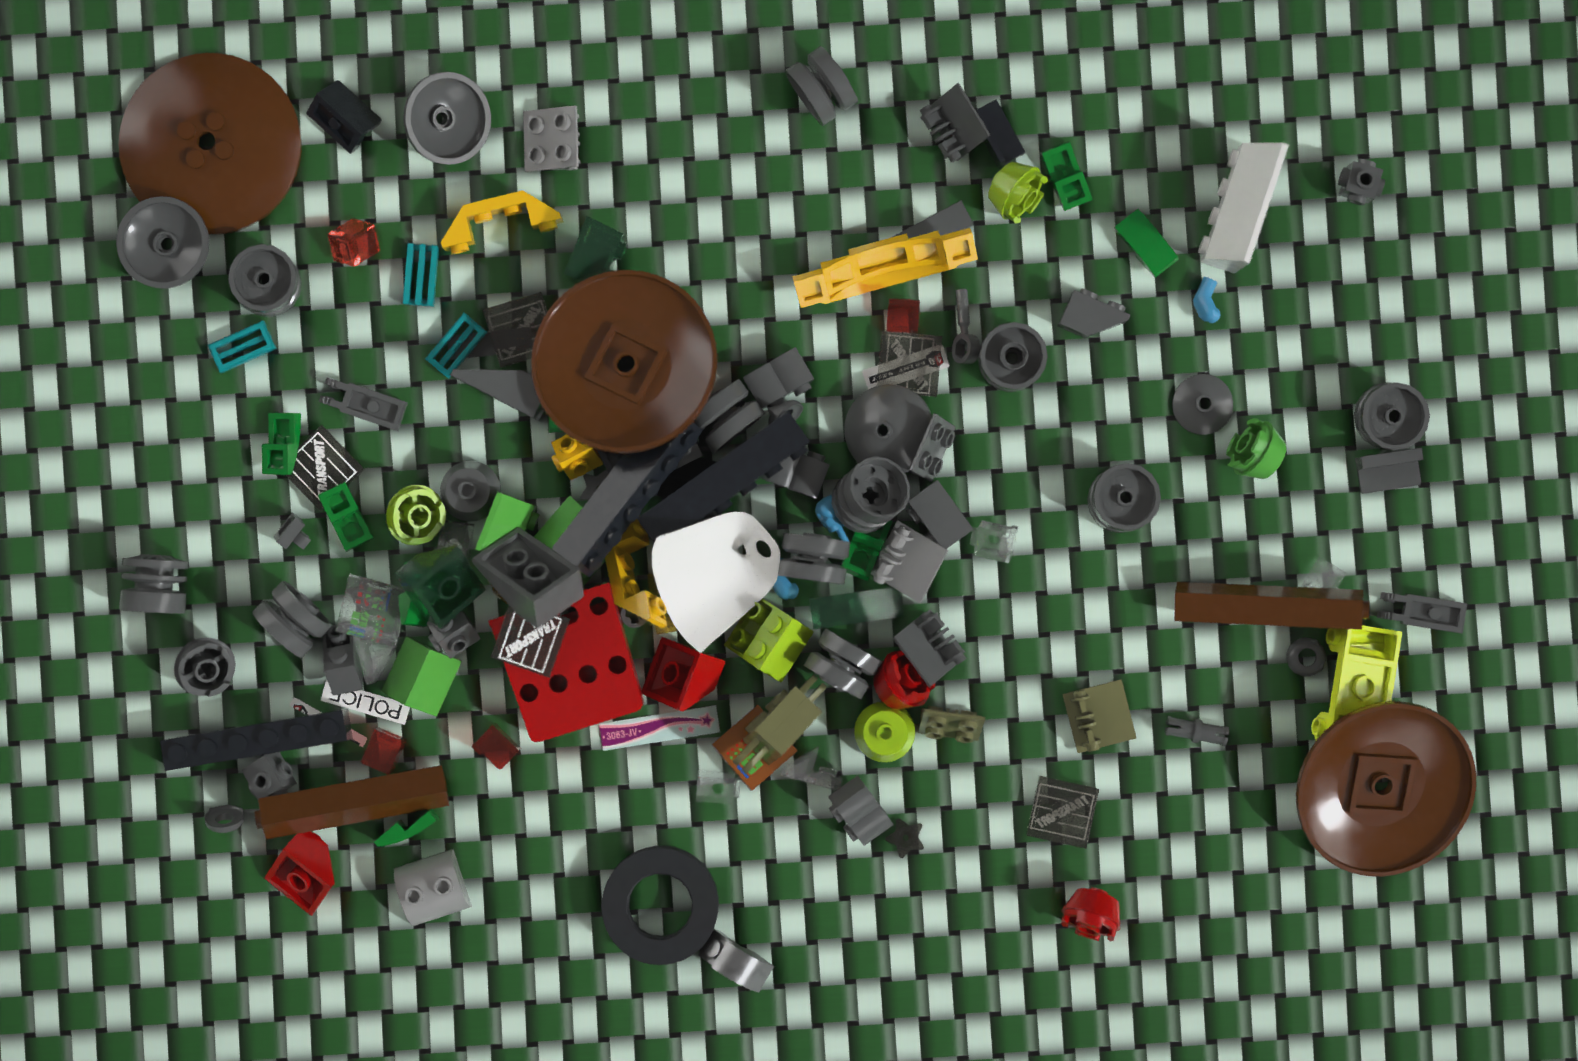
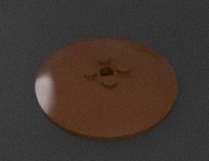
[119,53,302,235]
[531,270,717,453]
[1296,701,1476,876]

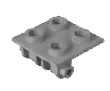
[523,105,581,172]
[871,520,948,604]

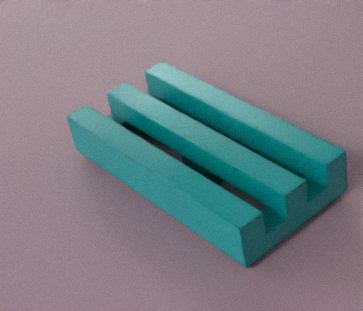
[403,243,439,307]
[425,313,488,379]
[208,320,277,373]

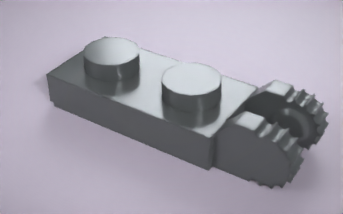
[318,378,408,432]
[1377,592,1467,634]

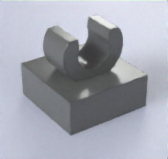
[274,512,311,550]

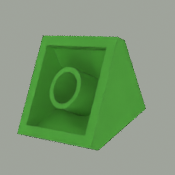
[381,636,462,717]

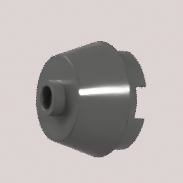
[440,461,501,522]
[174,638,236,697]

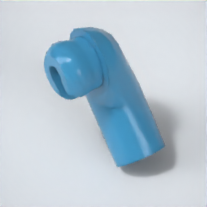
[1193,277,1220,323]
[772,558,799,600]

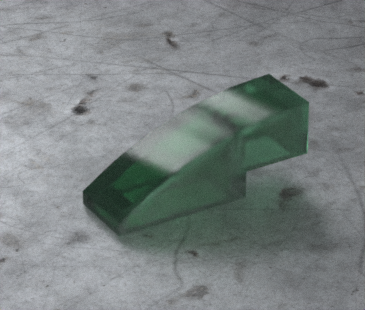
[809,587,903,629]

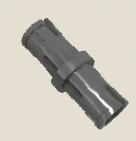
[1165,716,1229,746]

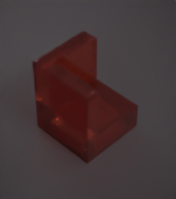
[327,219,380,267]
[886,299,920,334]
[471,723,522,770]
[361,727,407,775]

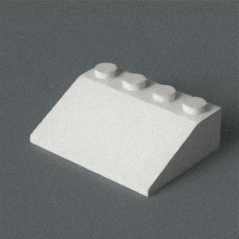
[1198,143,1289,274]

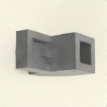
[698,929,774,993]

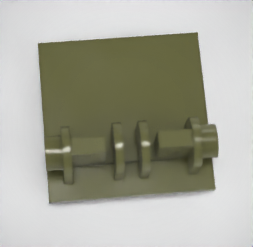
[1062,679,1137,753]
[918,706,985,743]

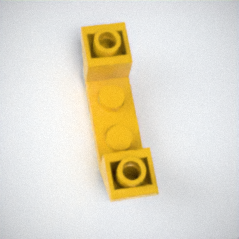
[441,190,563,254]
[605,516,667,628]

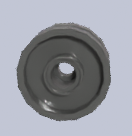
[785,46,858,126]
[228,244,302,317]
[977,322,1048,392]
[694,379,766,454]
[1354,382,1430,450]
[1087,463,1161,533]
[778,532,851,585]
[252,581,332,658]
[804,628,883,699]

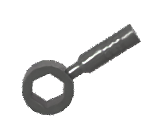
[952,289,980,364]

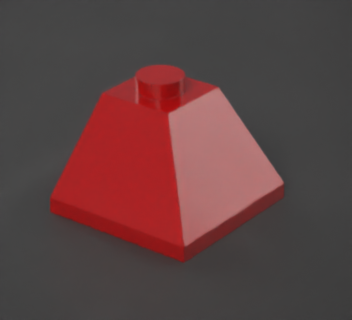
[641,637,726,712]
[264,831,335,916]

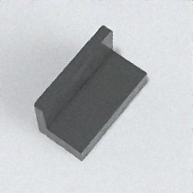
[1355,448,1423,494]

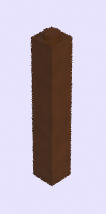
[1174,582,1369,630]
[254,765,450,839]

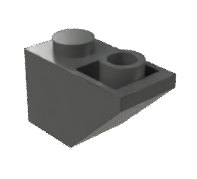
[1057,288,1130,338]
[323,622,363,696]

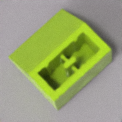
[724,598,814,683]

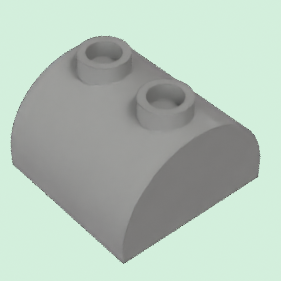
[394,849,472,926]

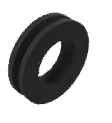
[601,846,719,965]

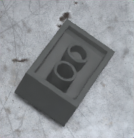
[451,369,544,421]
[472,527,584,629]

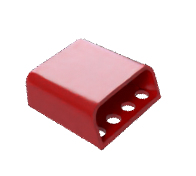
[488,583,644,743]

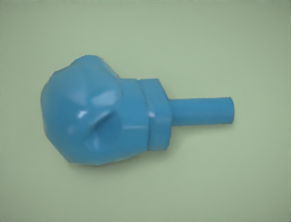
[815,495,850,542]

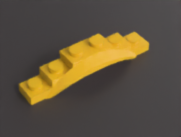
[792,228,978,308]

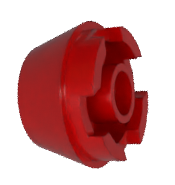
[873,650,935,709]
[1061,888,1121,941]

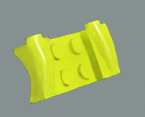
[1311,625,1402,740]

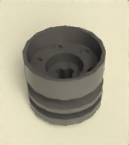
[832,456,910,534]
[119,554,188,614]

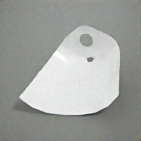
[652,511,780,653]

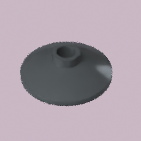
[1172,374,1233,435]

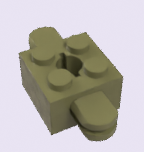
[732,674,827,774]

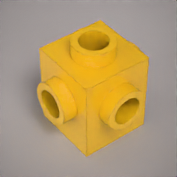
[551,434,603,480]

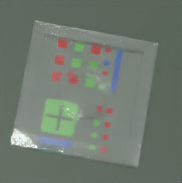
[335,574,406,647]

